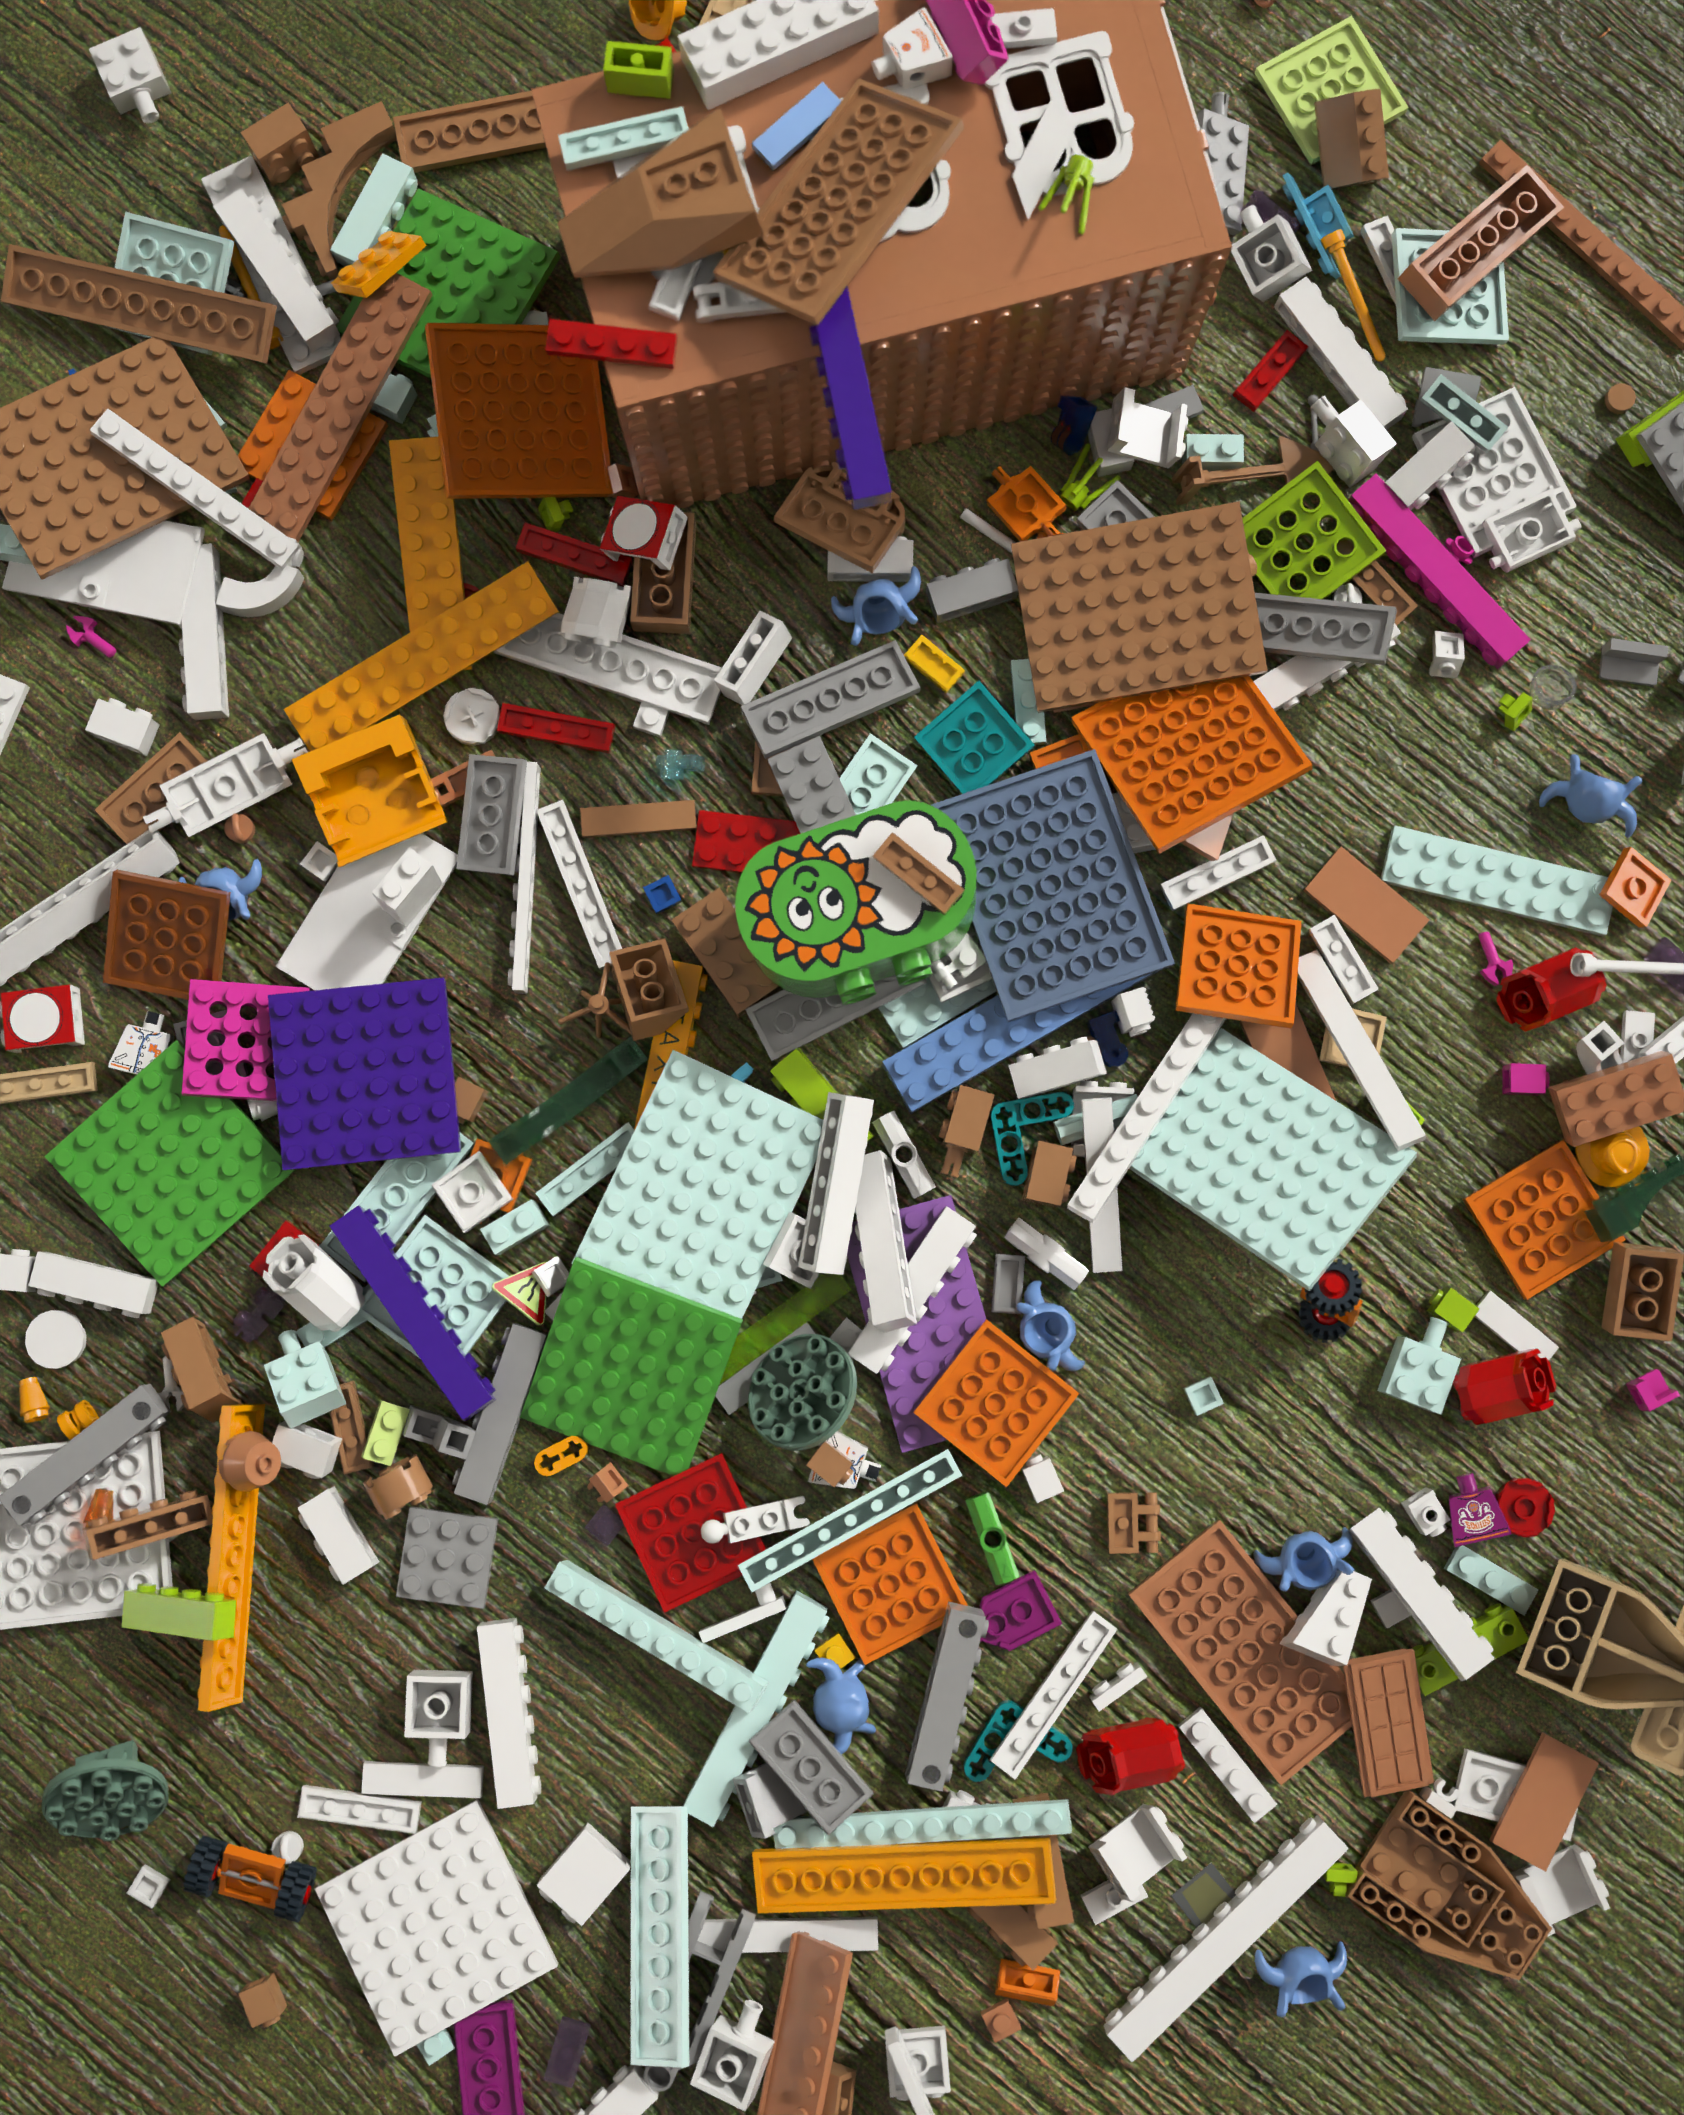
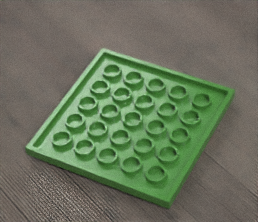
[336,188,560,378]
[44,1040,296,1287]
[520,1257,743,1478]

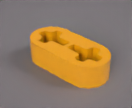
[534,1436,589,1476]

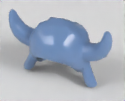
[831,566,921,646]
[1539,754,1642,838]
[178,859,262,921]
[1016,1280,1085,1371]
[1253,1527,1354,1591]
[806,1658,876,1755]
[1255,1941,1347,2018]

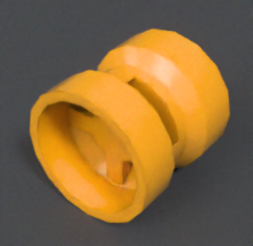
[57,1400,99,1440]

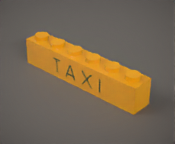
[634,960,708,1130]

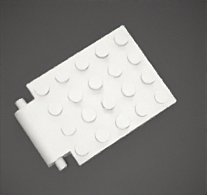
[1412,387,1581,572]

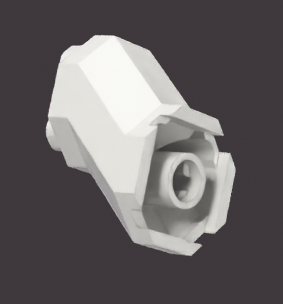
[560,577,632,648]
[262,1234,365,1332]

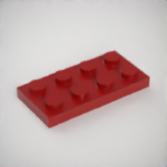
[692,810,800,873]

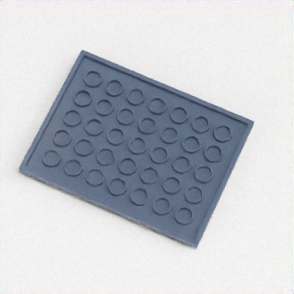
[931,749,1175,1022]

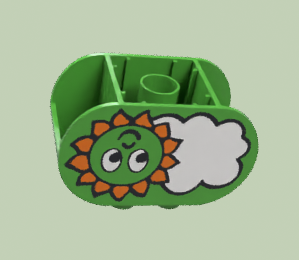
[735,801,976,1005]

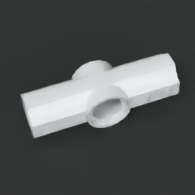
[872,1111,936,1199]
[1004,1218,1089,1290]

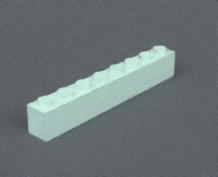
[738,1449,962,1592]
[545,1560,769,1713]
[683,1590,830,1827]

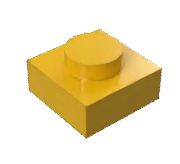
[814,1632,856,1669]

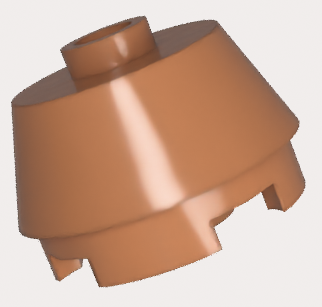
[218,1431,281,1492]

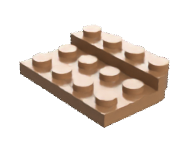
[774,462,905,574]

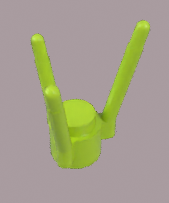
[1038,154,1094,235]
[1060,443,1121,511]

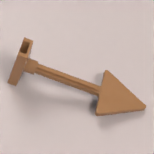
[1172,436,1334,505]

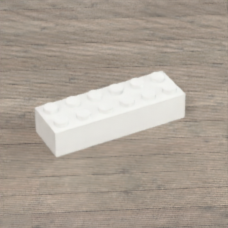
[678,0,879,110]

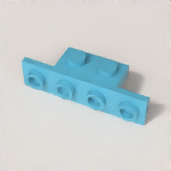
[1282,172,1354,279]

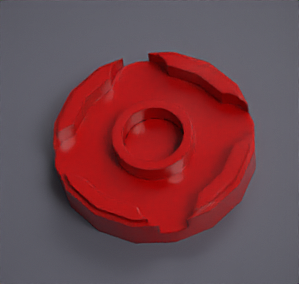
[1495,1478,1555,1538]

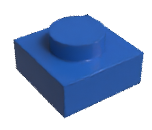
[643,875,682,915]

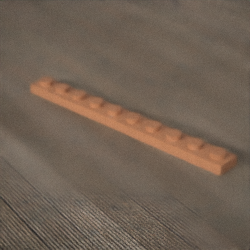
[1479,139,1684,350]

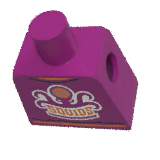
[1449,1473,1511,1547]

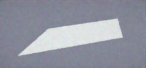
[1012,102,1076,219]

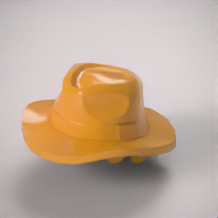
[628,0,687,41]
[1575,1126,1650,1187]

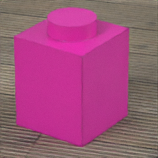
[1502,1063,1550,1096]

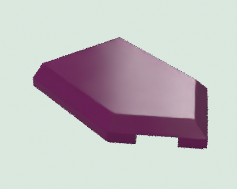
[979,1570,1062,1651]

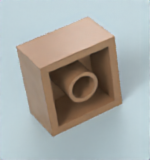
[240,103,319,186]
[1021,1140,1077,1208]

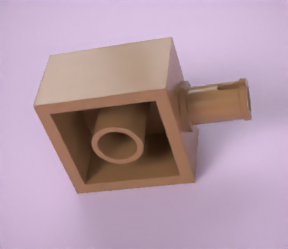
[938,1085,994,1178]

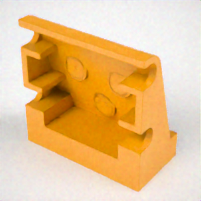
[292,714,447,867]

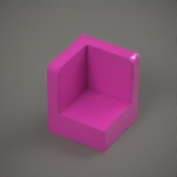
[1626,1369,1680,1412]

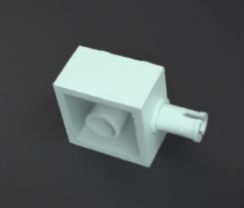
[1377,1317,1461,1414]
[264,1330,346,1428]

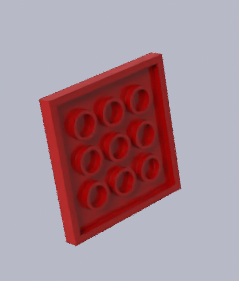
[615,1453,767,1613]

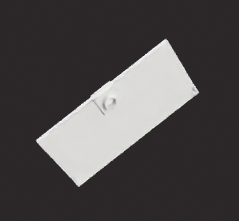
[2,521,205,625]
[276,833,458,990]

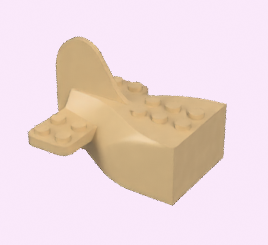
[1516,1559,1684,1776]

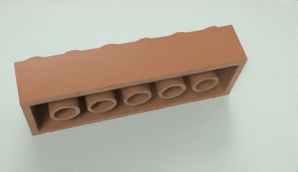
[1398,165,1564,321]

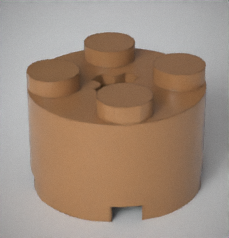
[363,1454,433,1520]

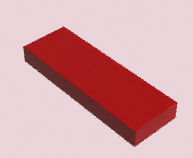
[1233,330,1309,412]

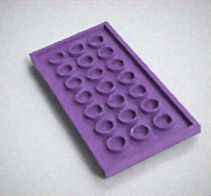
[847,1195,986,1453]

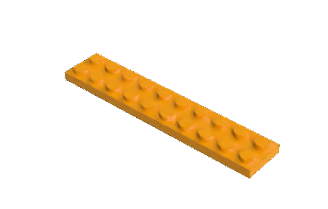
[284,561,559,751]
[197,1404,265,1712]
[752,1837,1056,1914]

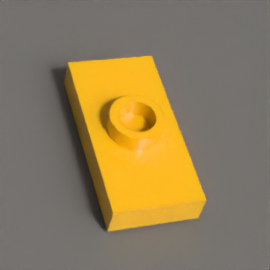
[904,635,965,694]

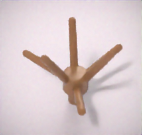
[558,962,631,1038]

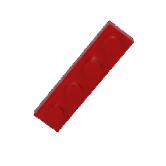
[546,319,678,369]
[516,522,633,587]
[497,703,615,754]

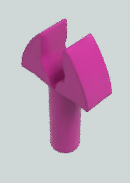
[66,616,116,657]
[1478,931,1513,986]

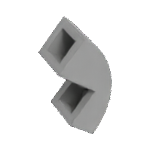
[402,1405,476,1459]

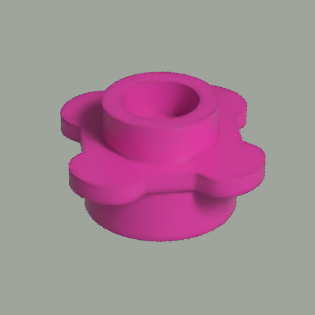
[1445,536,1474,565]

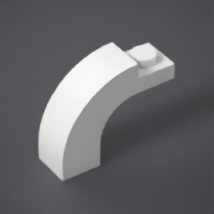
[215,537,305,617]
[1576,1021,1624,1074]

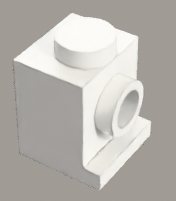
[1401,1487,1450,1537]

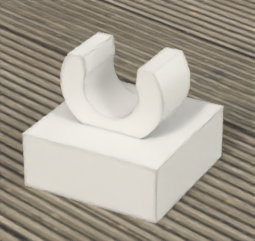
[1418,1777,1459,1819]

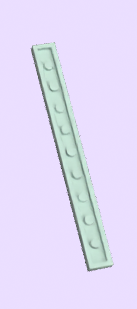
[774,1799,1072,1849]

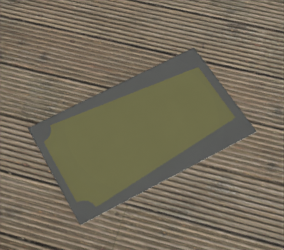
[1171,1862,1266,1933]

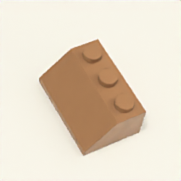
[1314,88,1389,189]
[609,938,689,1041]

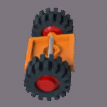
[1299,1259,1363,1343]
[184,1836,317,1923]

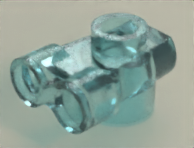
[656,750,705,780]

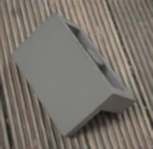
[1599,638,1668,686]

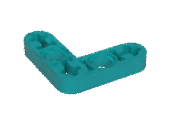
[990,1092,1074,1186]
[963,1700,1073,1782]

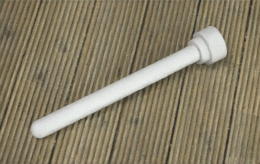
[1570,953,1684,977]

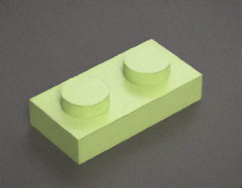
[361,1400,410,1466]

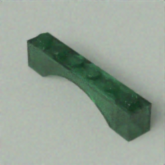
[488,1036,648,1167]
[1584,1153,1684,1242]

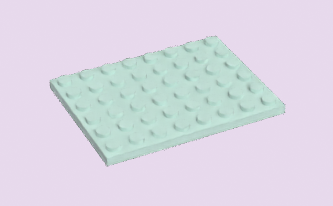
[1129,1028,1417,1291]
[571,1050,823,1319]

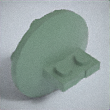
[748,1334,857,1451]
[42,1740,169,1841]

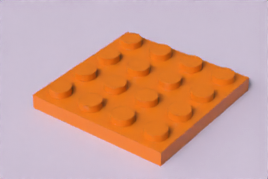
[238,370,388,521]
[1175,903,1301,1028]
[1462,1140,1626,1300]
[913,1319,1080,1487]
[812,1502,968,1665]

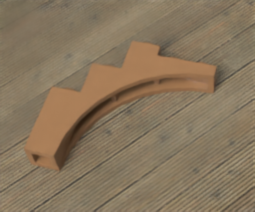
[282,101,397,280]

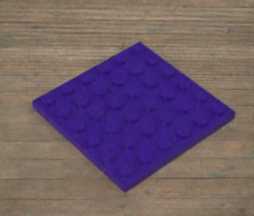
[268,977,461,1171]

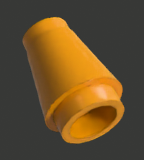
[19,1377,50,1423]

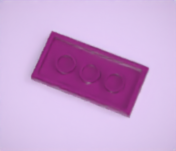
[454,1999,525,2115]

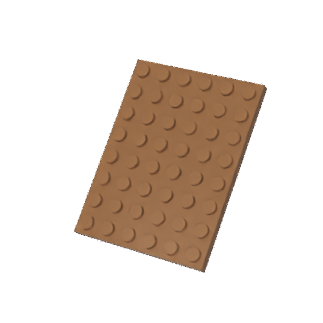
[0,332,250,580]
[1011,501,1268,713]

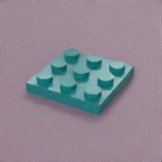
[914,681,1035,794]

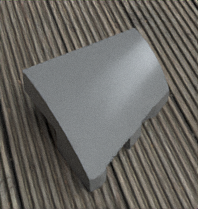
[1412,367,1481,427]

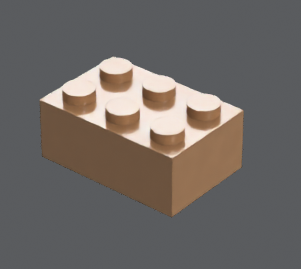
[1601,1242,1684,1341]

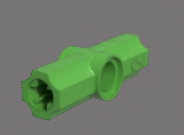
[965,1491,1020,1585]

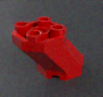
[1496,947,1607,1032]
[1453,1348,1556,1425]
[1076,1717,1185,1796]

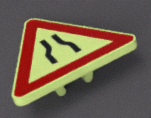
[491,1262,547,1325]

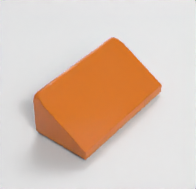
[995,1958,1060,2006]

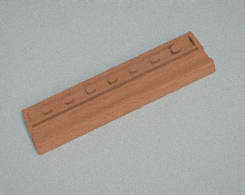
[757,1931,853,2115]

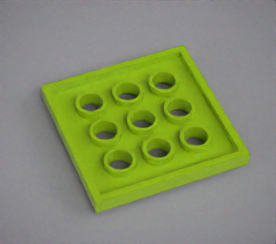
[1242,461,1386,599]

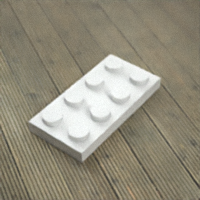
[1452,1748,1578,1841]

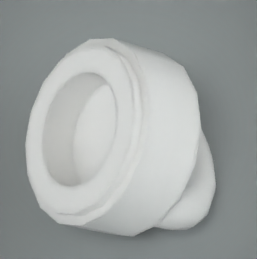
[1332,583,1362,603]
[272,1831,304,1865]

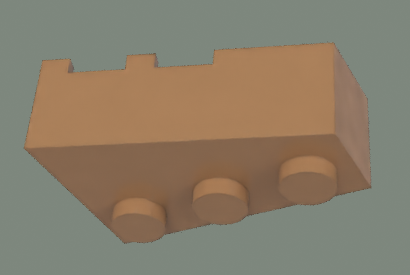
[161,1317,243,1423]

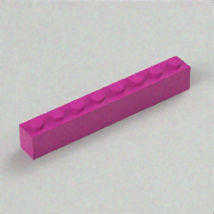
[1348,474,1531,669]

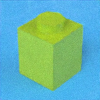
[1427,1288,1480,1333]

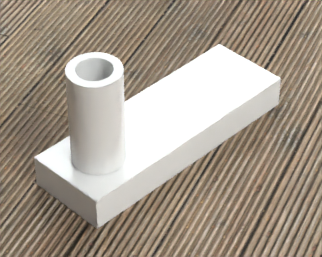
[699,1583,787,1643]

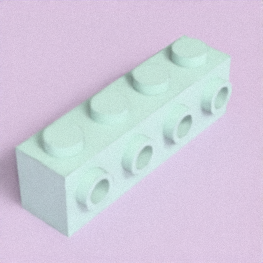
[330,153,418,267]

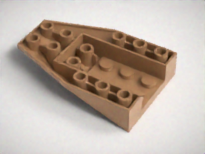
[557,108,764,278]
[1346,1790,1552,1980]

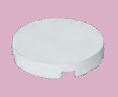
[443,688,500,746]
[25,1310,87,1369]

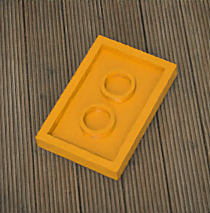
[331,231,426,298]

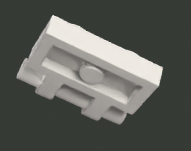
[931,933,986,990]

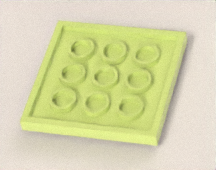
[1255,16,1409,165]

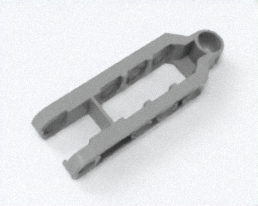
[644,1891,756,2092]

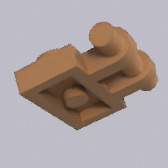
[1107,1492,1161,1554]

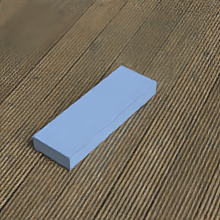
[752,82,841,171]

